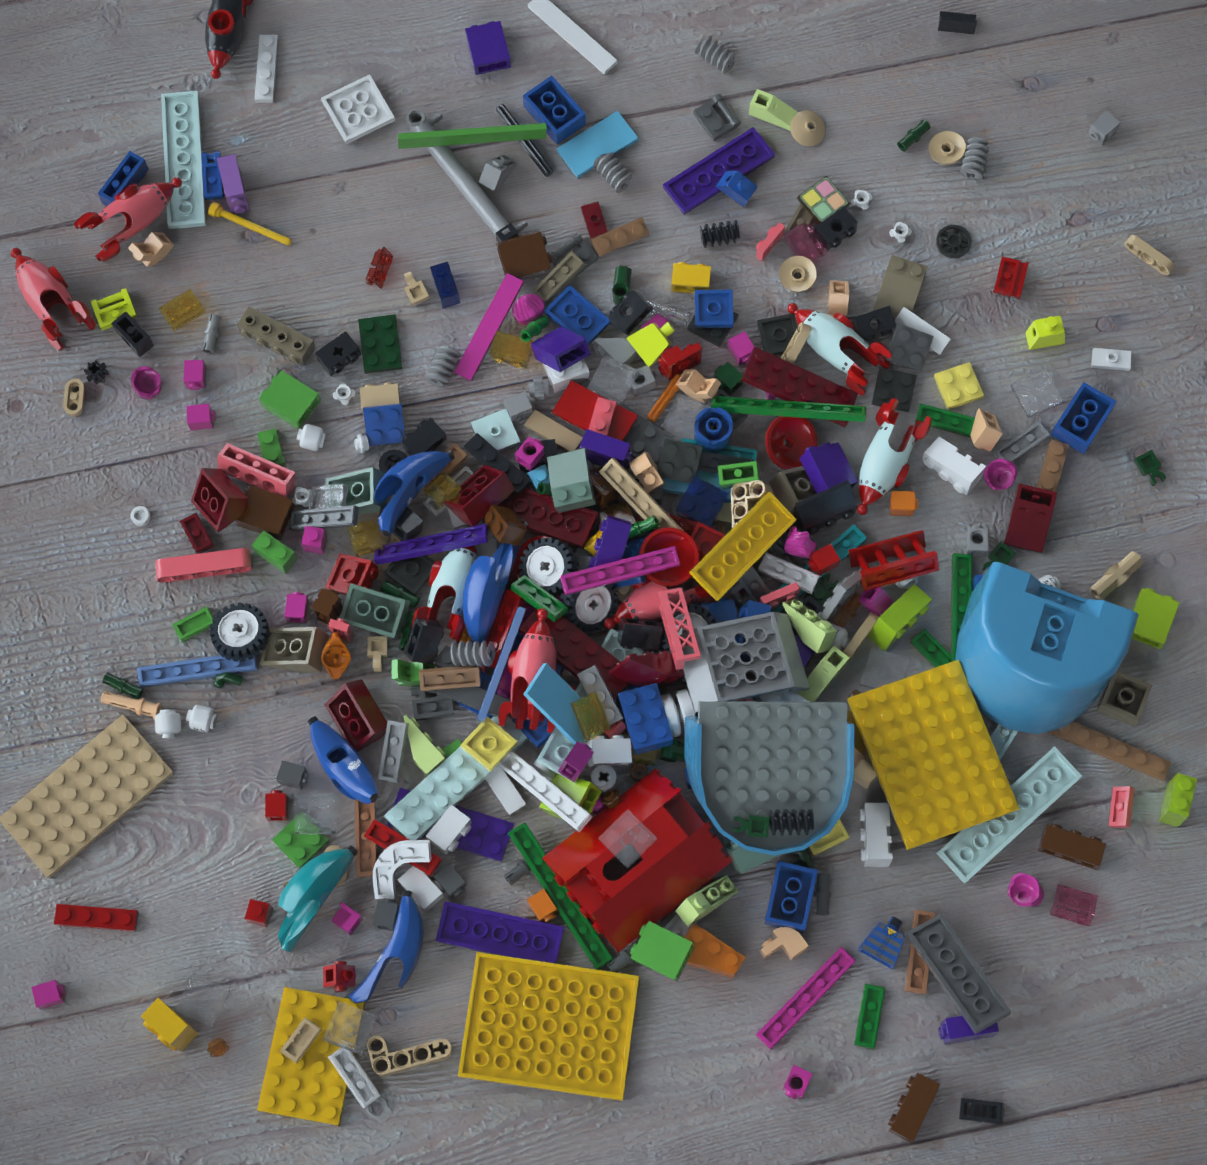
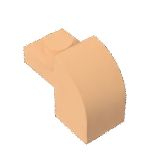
[129,232,174,267]
[675,369,721,403]
[629,452,665,494]
[760,927,809,960]

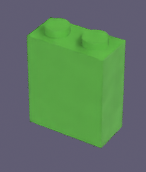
[259,370,321,430]
[630,921,695,982]

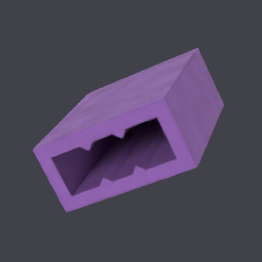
[217,154,250,214]

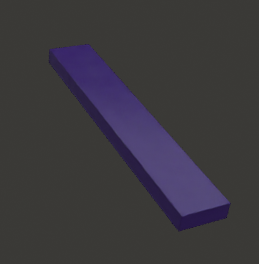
[374,524,488,565]

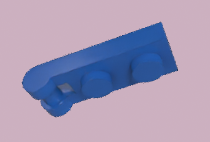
[201,151,223,200]

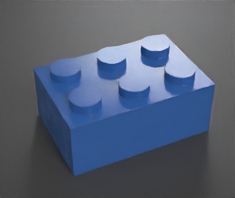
[523,75,586,145]
[1051,382,1117,455]
[618,683,673,755]
[764,861,818,934]

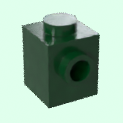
[714,362,744,396]

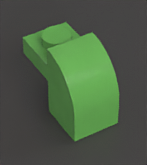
[391,659,435,687]

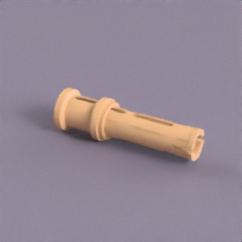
[101,691,162,720]

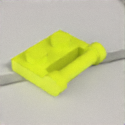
[91,288,138,331]

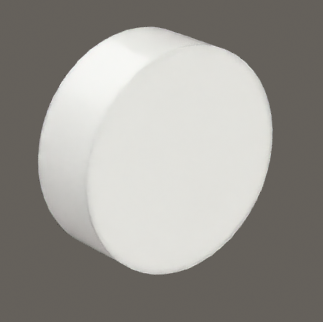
[131,506,151,526]

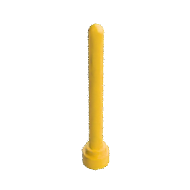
[208,202,292,245]

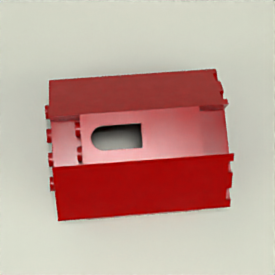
[542,768,732,953]

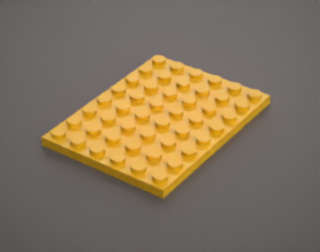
[847,660,1019,850]
[457,952,639,1101]

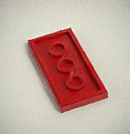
[552,380,638,441]

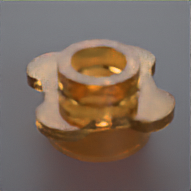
[207,1038,229,1057]

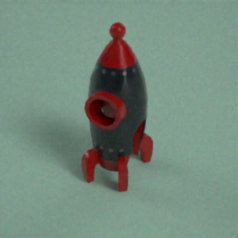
[205,0,253,79]

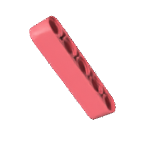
[155,548,252,582]

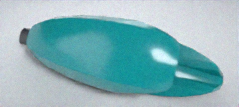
[278,846,358,952]

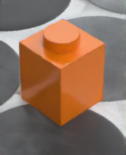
[890,491,918,516]
[527,889,557,923]

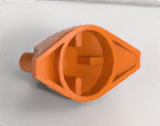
[321,632,351,679]

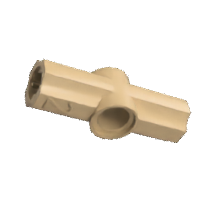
[1089,551,1144,600]

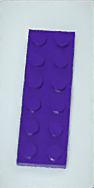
[663,127,775,215]
[387,788,514,863]
[435,901,564,964]

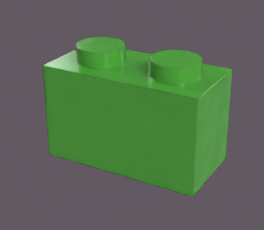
[718,461,761,489]
[252,531,297,574]

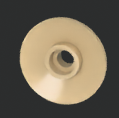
[790,110,825,147]
[929,131,966,165]
[779,256,817,292]

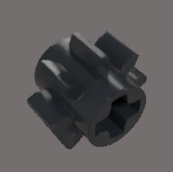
[84,360,109,385]

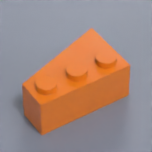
[684,923,746,978]

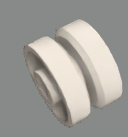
[660,689,696,737]

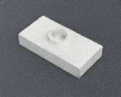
[1091,348,1131,371]

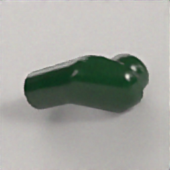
[213,672,243,689]

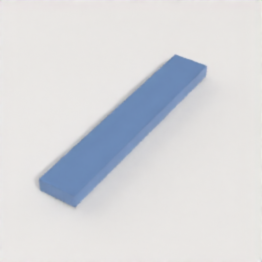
[477,607,526,723]
[137,654,258,688]

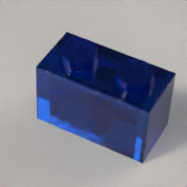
[430,261,460,309]

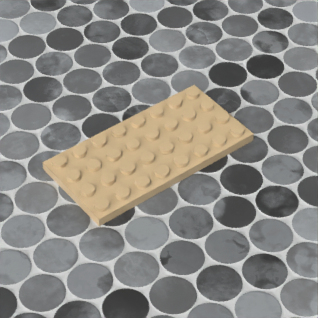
[0,715,174,879]

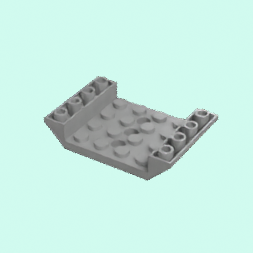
[679,612,810,713]

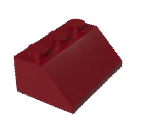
[442,465,515,526]
[191,468,248,532]
[324,679,387,752]

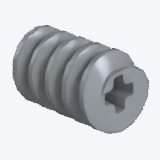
[695,36,735,74]
[960,137,990,180]
[593,152,632,193]
[425,344,461,387]
[450,641,495,666]
[589,764,617,794]

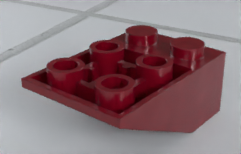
[1004,483,1057,553]
[608,651,684,689]

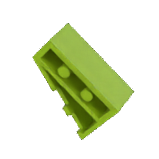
[867,584,932,652]

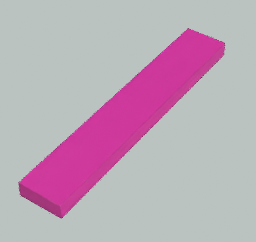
[454,273,524,382]
[560,546,680,596]
[756,947,856,1050]

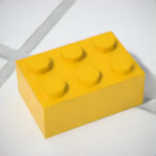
[140,998,199,1052]

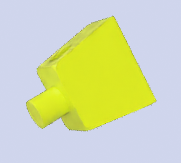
[1025,316,1065,350]
[626,322,675,367]

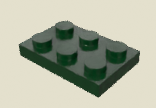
[358,314,402,374]

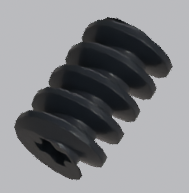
[700,220,740,248]
[769,809,814,836]

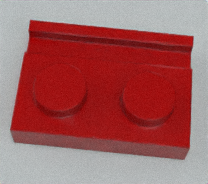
[993,256,1029,299]

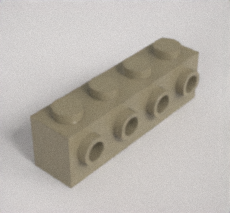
[237,307,316,366]

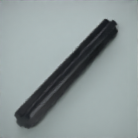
[496,104,553,177]

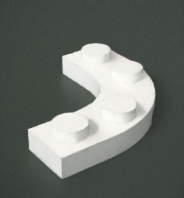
[373,840,432,899]

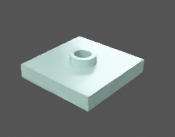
[471,409,520,452]

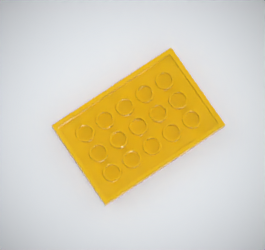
[257,987,365,1126]

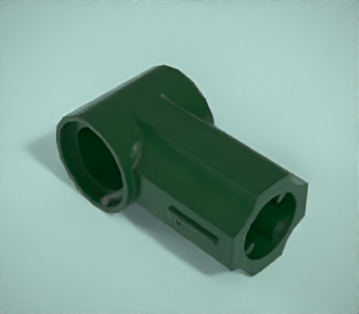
[612,266,632,306]
[659,739,685,762]

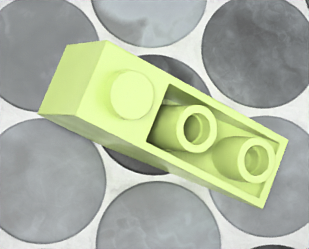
[749,89,799,131]
[782,599,838,653]
[796,646,849,702]
[403,715,446,776]
[676,875,739,927]

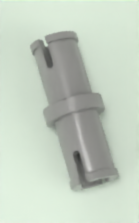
[202,314,221,353]

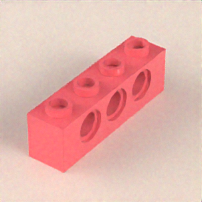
[218,443,295,498]

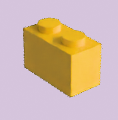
[671,262,711,294]

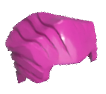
[512,294,545,325]
[131,366,161,399]
[984,458,1018,490]
[784,526,816,558]
[1008,873,1044,907]

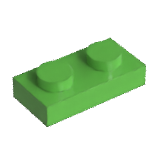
[257,428,285,466]

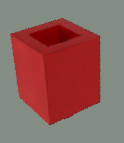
[808,543,840,576]
[265,790,288,821]
[244,899,273,927]

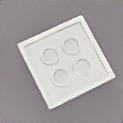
[321,74,395,144]

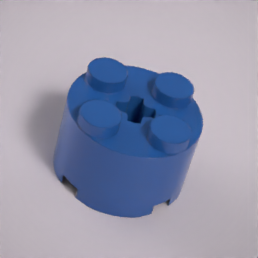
[694,407,733,453]

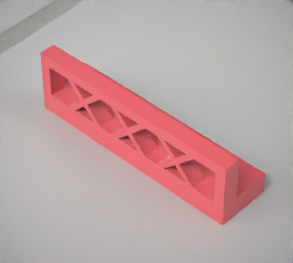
[658,587,701,670]

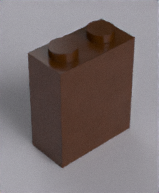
[495,230,552,278]
[235,485,295,540]

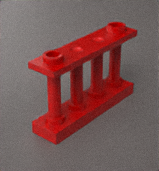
[848,530,939,591]

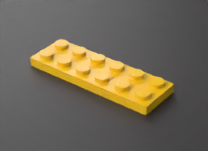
[689,491,797,601]

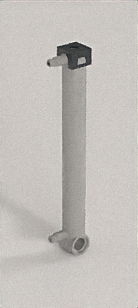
[407,109,528,242]

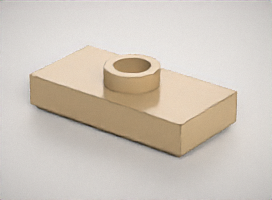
[280,1017,322,1064]

